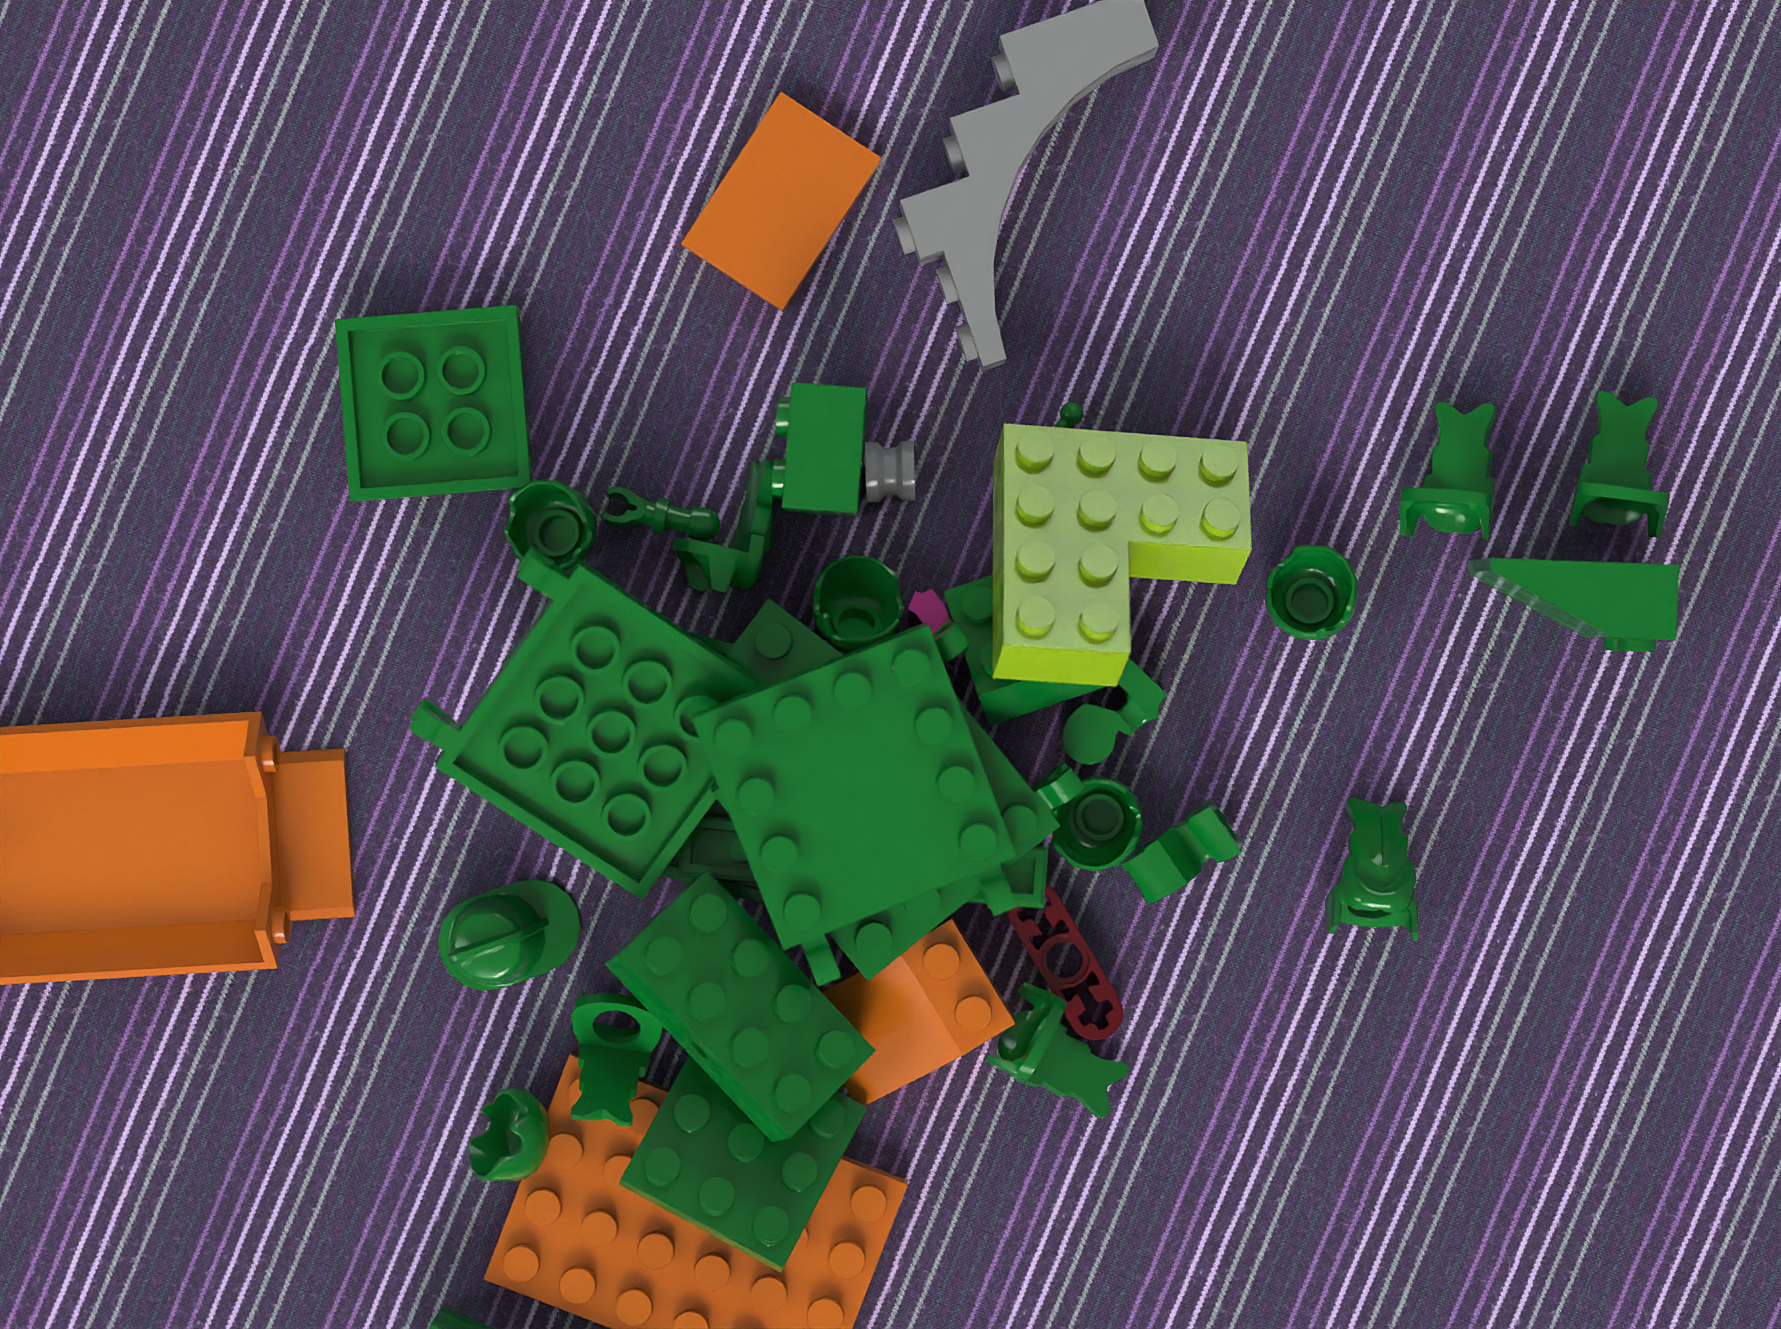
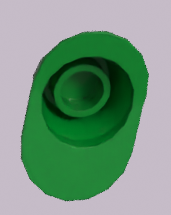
[438,879,581,991]

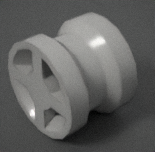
[865,441,916,503]

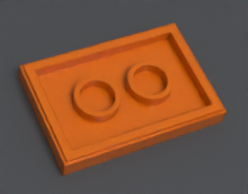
[681,92,882,312]

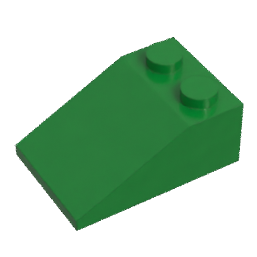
[1467,558,1679,652]

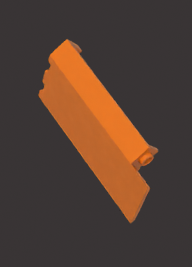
[0,711,356,985]

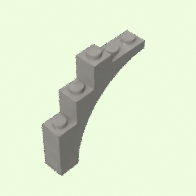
[893,0,1159,372]

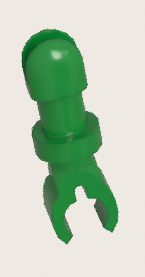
[601,487,720,540]

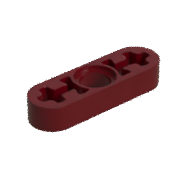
[1007,882,1123,1040]

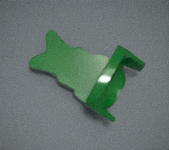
[1569,391,1670,538]
[1399,402,1496,541]
[672,460,775,593]
[1325,798,1418,941]
[983,982,1129,1119]
[570,990,663,1127]

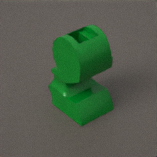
[1060,658,1167,765]
[1120,798,1242,904]

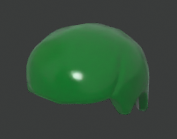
[504,480,597,573]
[1265,544,1359,640]
[812,555,905,652]
[1052,775,1143,872]
[468,1088,550,1182]

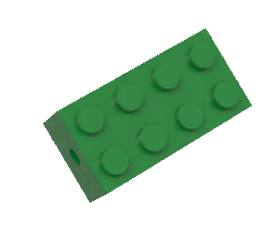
[604,870,876,1142]

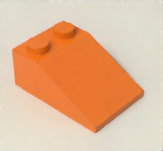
[820,914,1015,1106]

